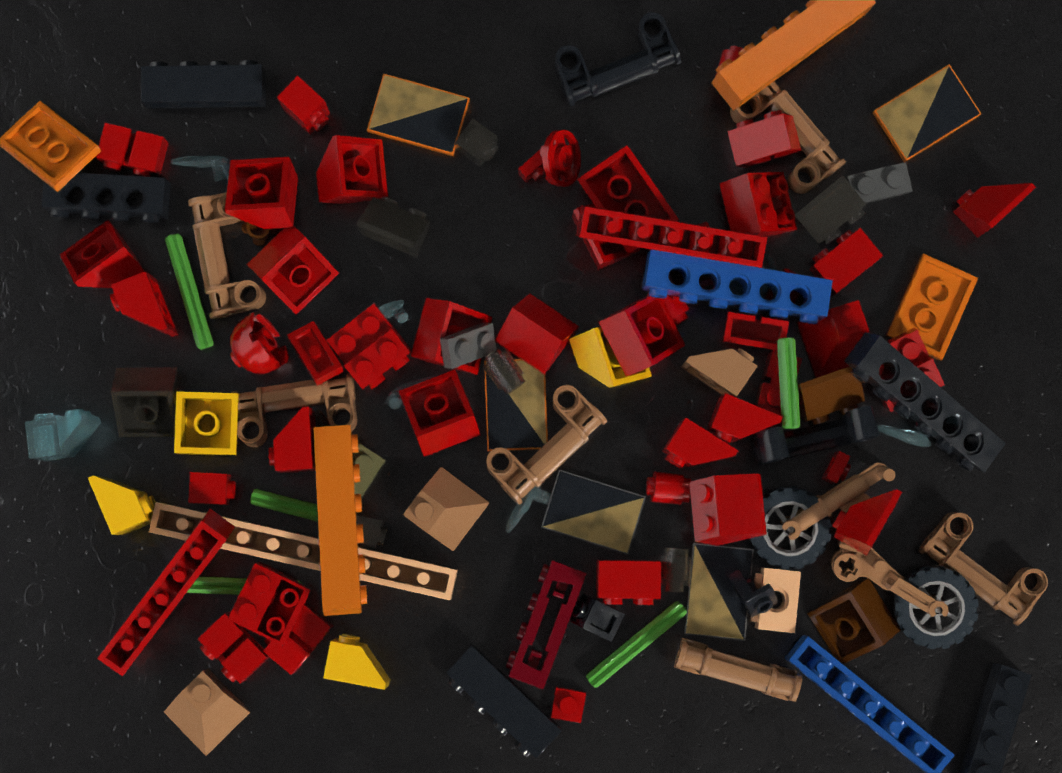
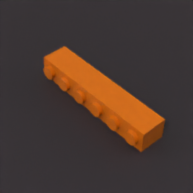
[711,0,876,111]
[313,425,367,616]

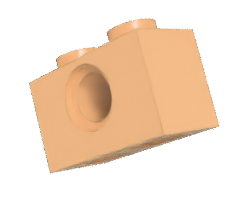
[750,567,801,633]

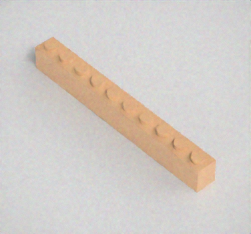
[149,502,458,600]

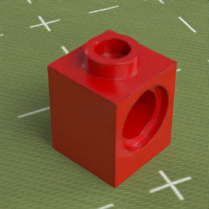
[188,472,236,505]

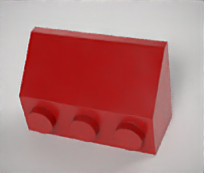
[577,145,679,254]

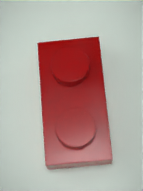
[287,321,344,386]

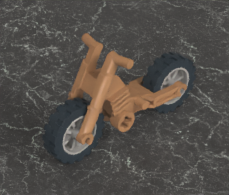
[750,462,979,649]

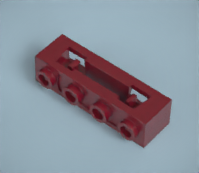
[505,560,587,689]

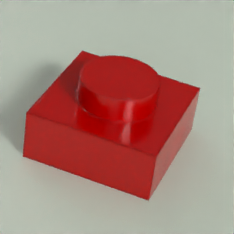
[518,149,545,183]
[822,451,851,484]
[551,687,586,723]

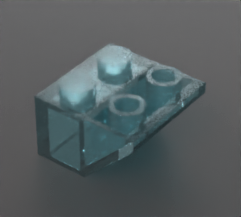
[25,409,101,461]

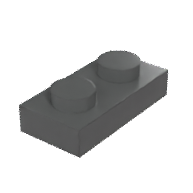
[846,162,913,206]
[440,322,497,369]

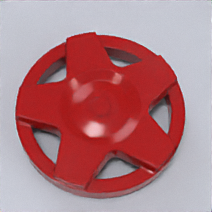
[540,130,581,187]

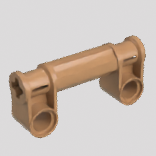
[730,81,846,194]
[188,192,266,319]
[231,374,358,447]
[486,385,607,505]
[918,512,1048,626]
[674,637,803,702]

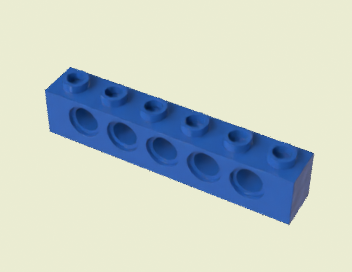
[642,249,833,324]
[784,635,954,773]

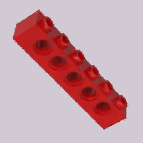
[576,205,768,268]
[97,508,235,677]

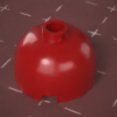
[230,312,288,374]

